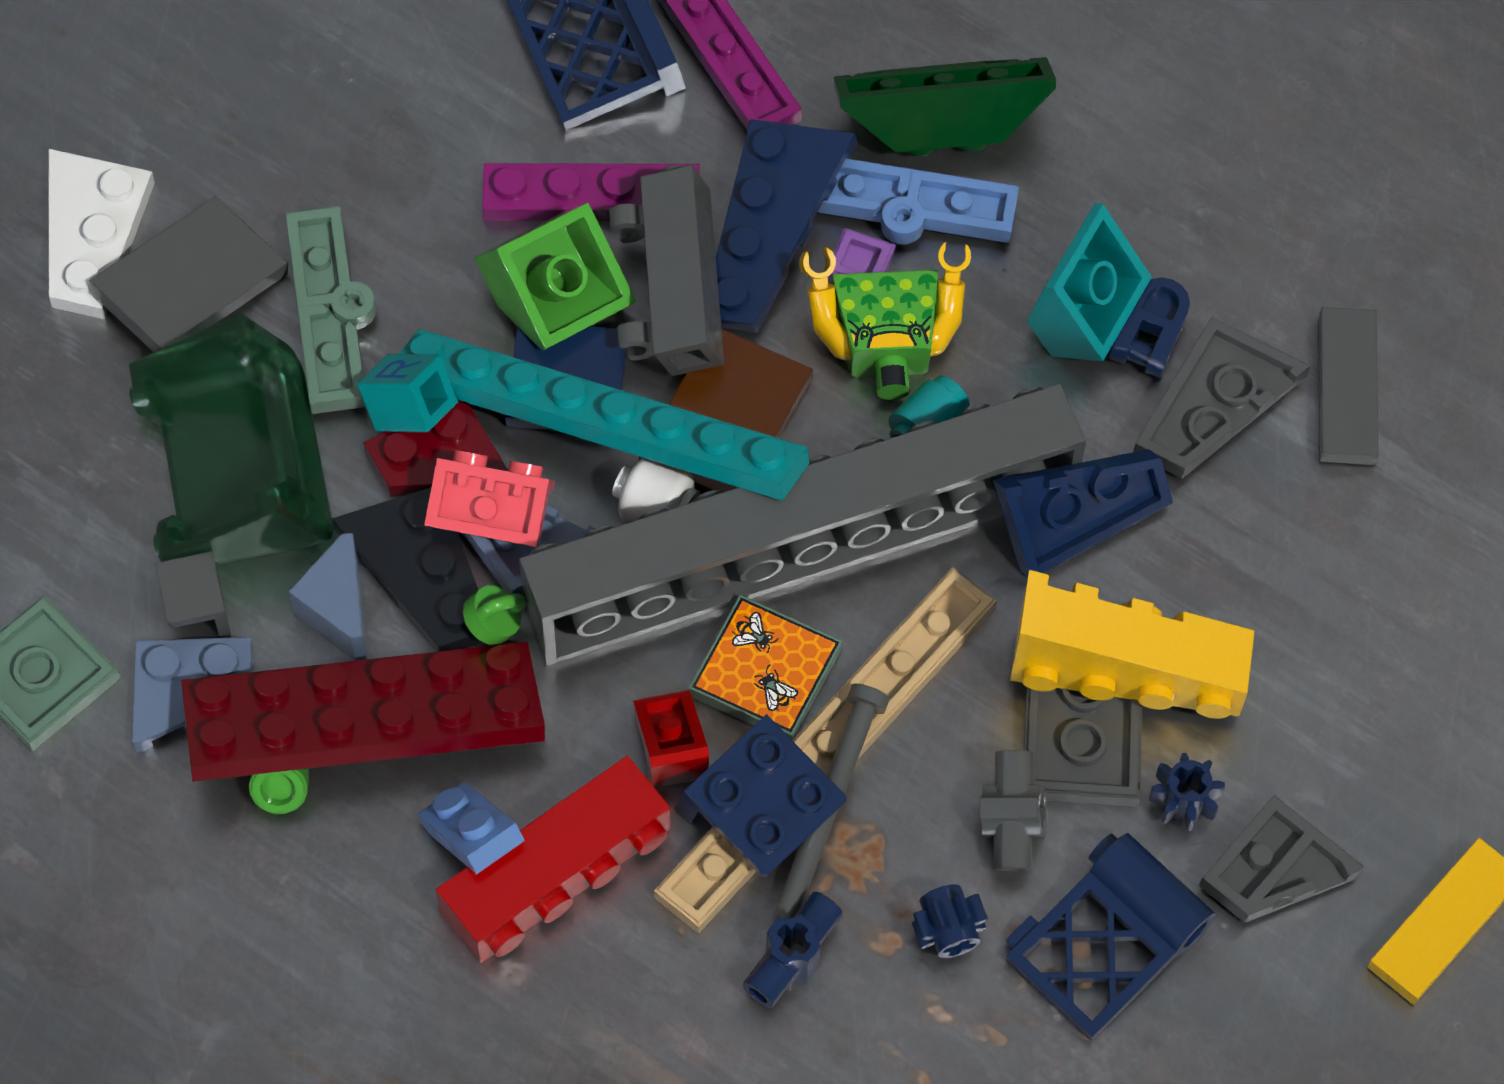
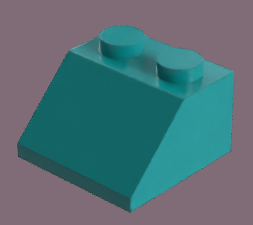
[1027,203,1152,361]

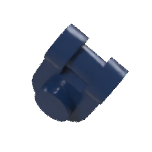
[1109,277,1190,379]

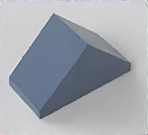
[289,533,367,661]

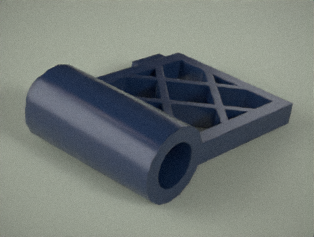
[1006,833,1216,1041]

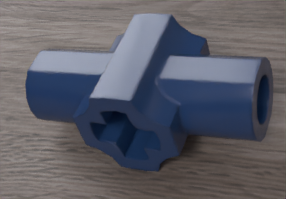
[743,891,843,1008]

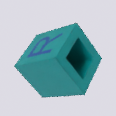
[357,354,458,432]

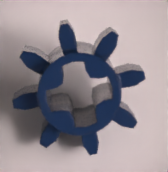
[1149,753,1225,831]
[912,884,988,958]

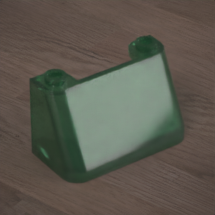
[129,313,333,566]

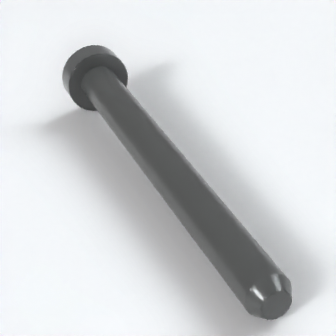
[773,683,890,923]

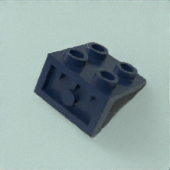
[674,714,846,877]

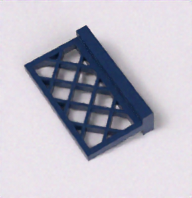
[507,0,686,130]

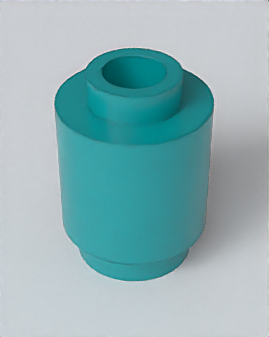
[888,375,970,438]

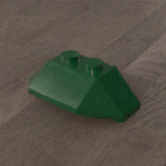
[834,57,1056,156]

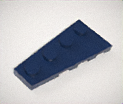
[716,119,858,333]

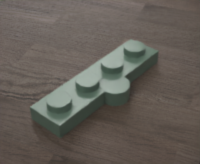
[286,206,376,414]

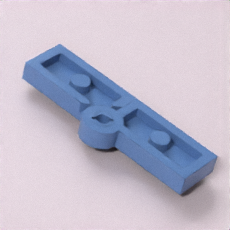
[818,159,1019,244]

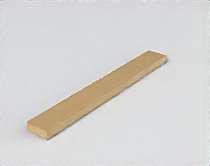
[654,567,997,934]

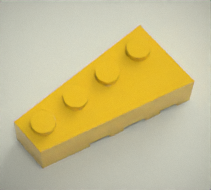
[1010,570,1255,719]

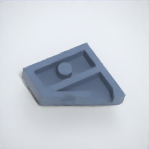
[132,637,254,752]

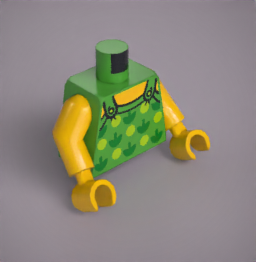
[799,242,971,400]

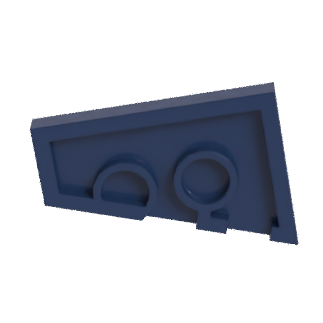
[993,449,1173,577]

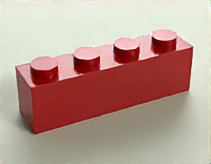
[435,755,671,963]

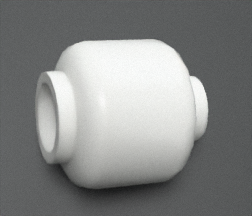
[612,458,700,523]

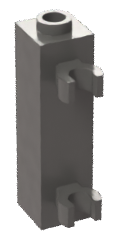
[609,165,725,376]

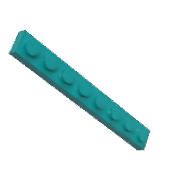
[398,329,810,501]

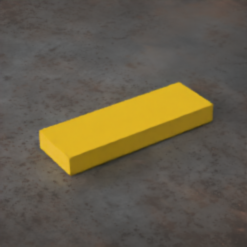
[1367,838,1504,1005]

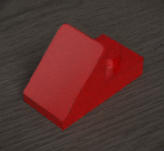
[633,690,709,788]

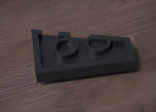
[332,487,482,652]

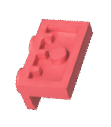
[424,450,555,547]

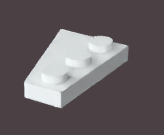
[49,149,155,320]

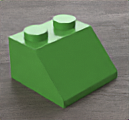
[474,203,637,350]

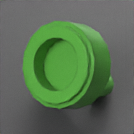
[463,585,527,645]
[249,768,309,814]

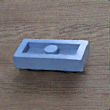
[417,781,525,875]

